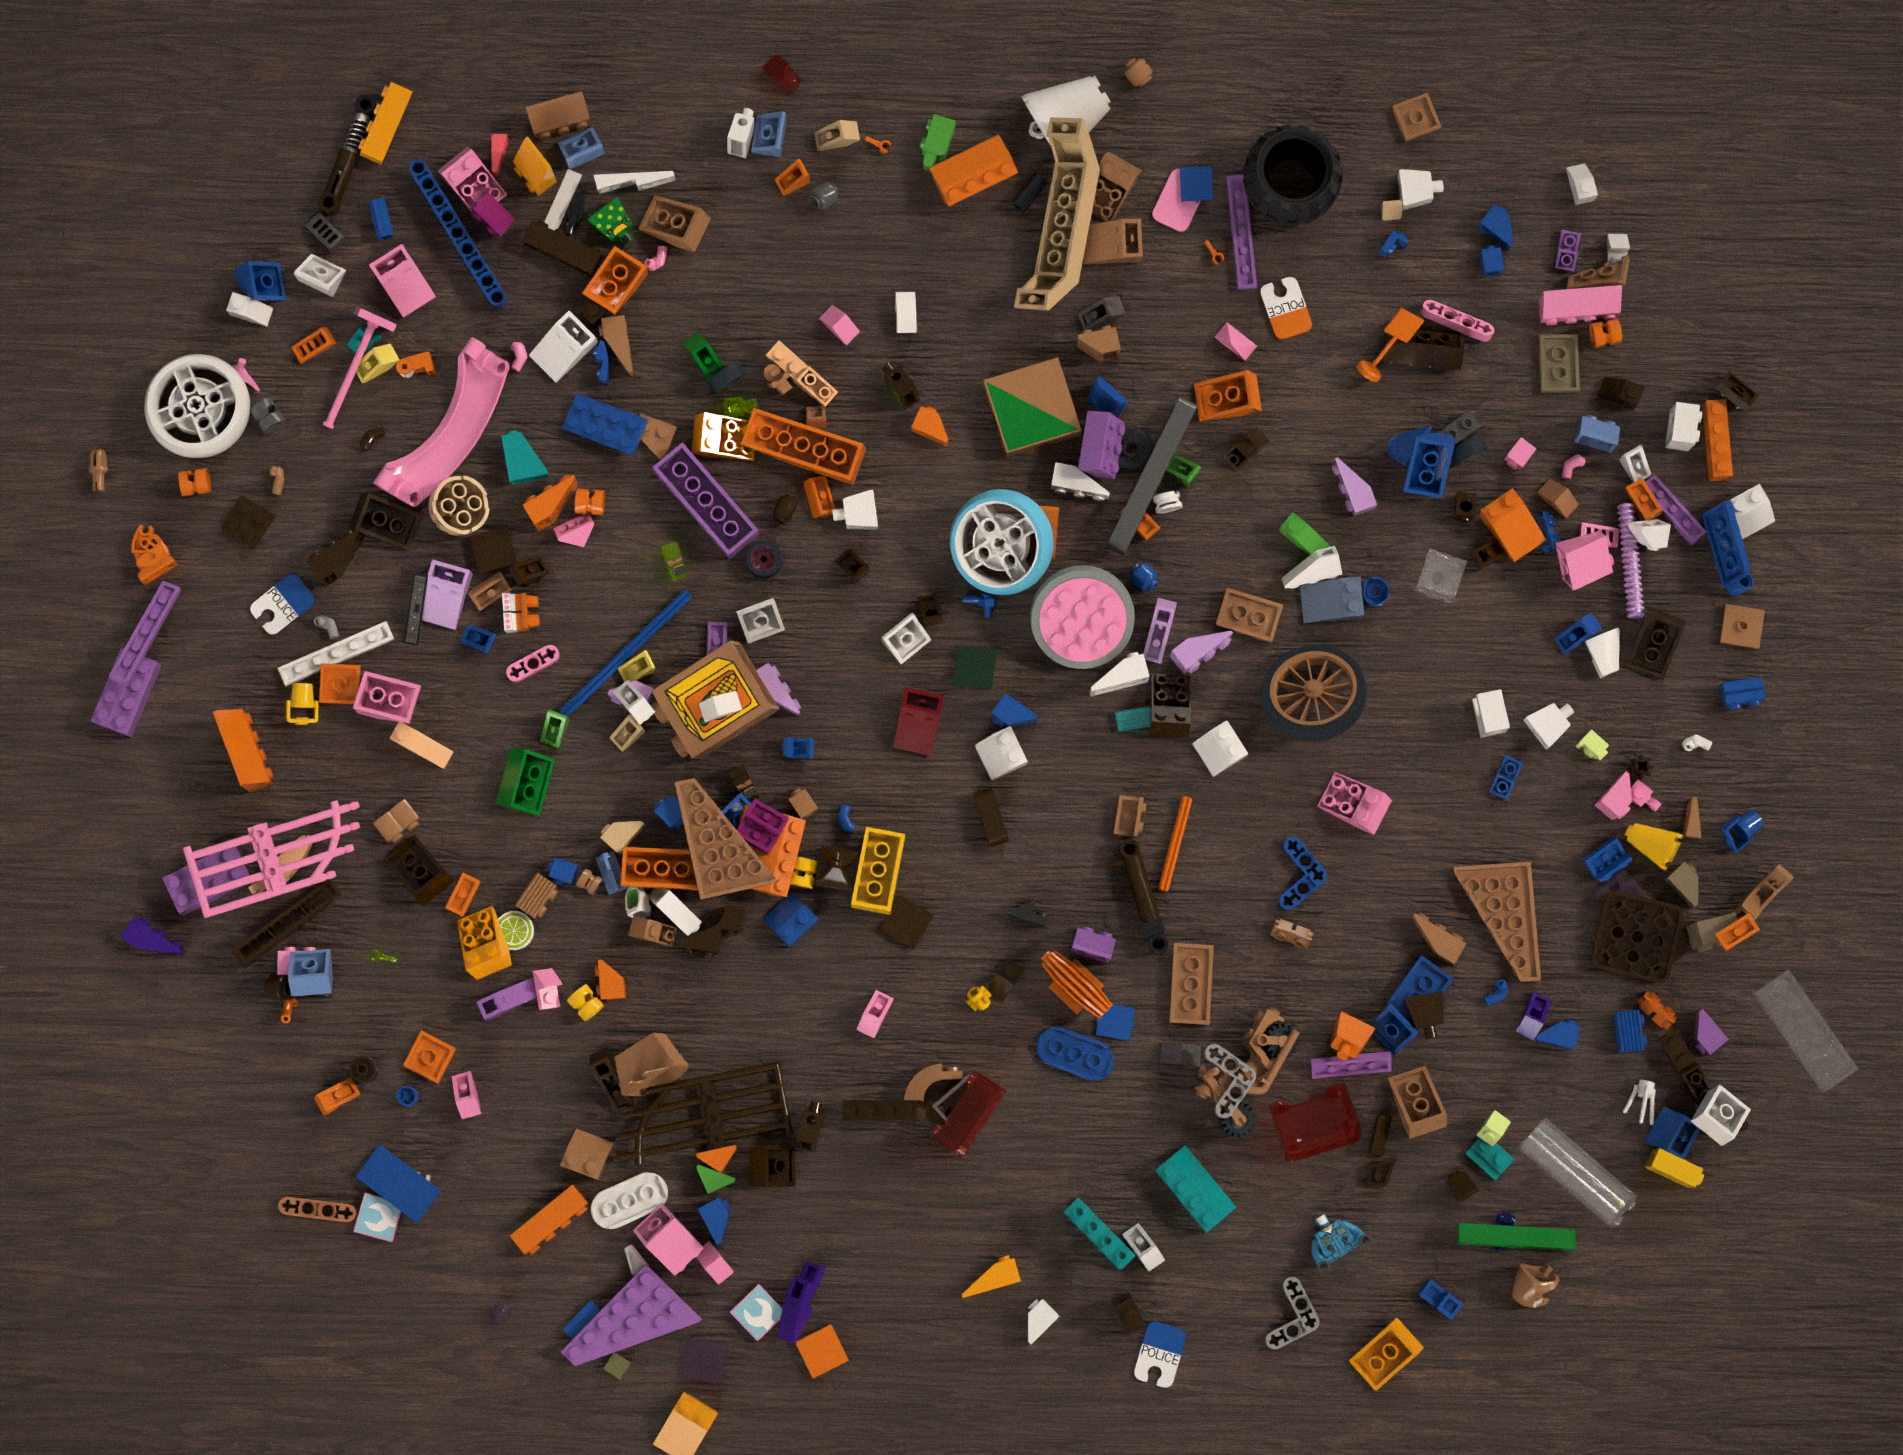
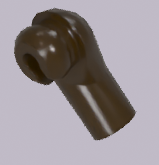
[360,427,386,451]

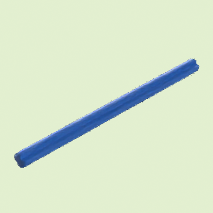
[559,590,692,717]

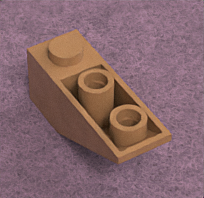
[1411,913,1467,965]

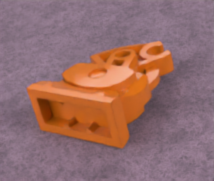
[131,525,179,585]

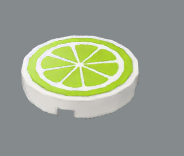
[498,911,534,950]

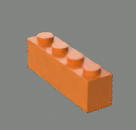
[1702,399,1733,482]
[510,1185,589,1255]

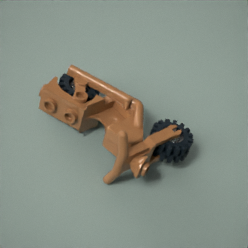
[1194,1007,1300,1138]

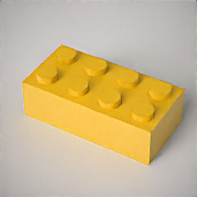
[851,827,905,915]

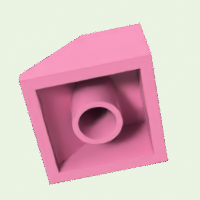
[1594,771,1632,821]

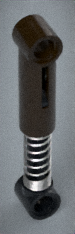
[318,94,377,216]

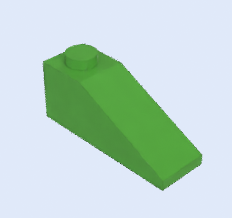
[1279,512,1331,556]

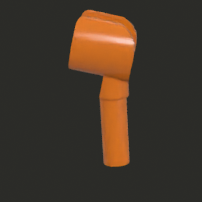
[865,136,891,154]
[1204,240,1224,265]

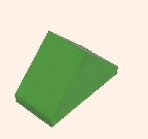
[1166,454,1201,488]
[540,710,570,748]
[696,1165,736,1194]

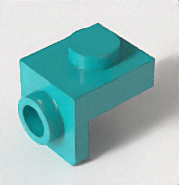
[347,325,381,357]

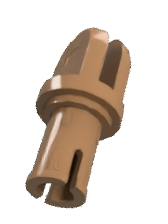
[88,449,108,492]

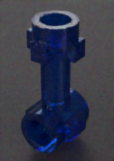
[1495,1212,1515,1251]

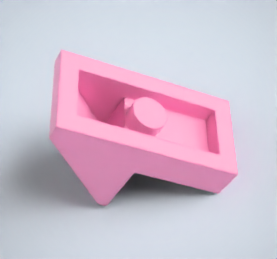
[532,968,562,1010]

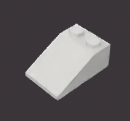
[1090,652,1149,697]

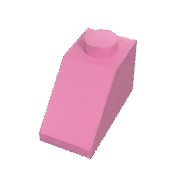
[856,990,894,1038]
[452,1071,481,1119]

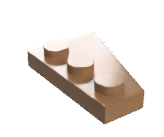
[1567,255,1630,289]

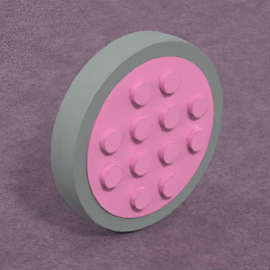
[1030,565,1135,669]

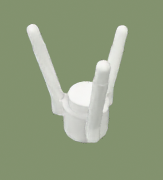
[1623,1080,1656,1125]

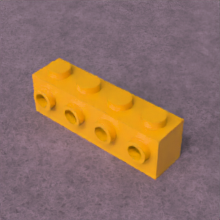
[358,82,413,165]

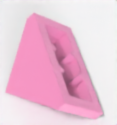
[1215,322,1257,361]
[553,512,594,547]

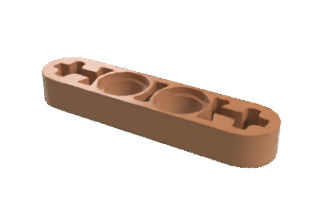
[278,1197,357,1222]

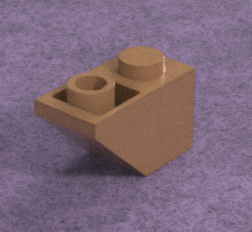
[628,916,677,947]

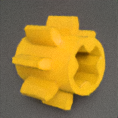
[966,986,992,1011]

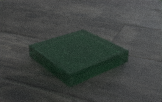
[953,645,997,690]

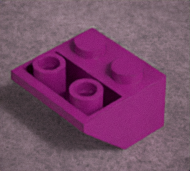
[469,191,515,236]

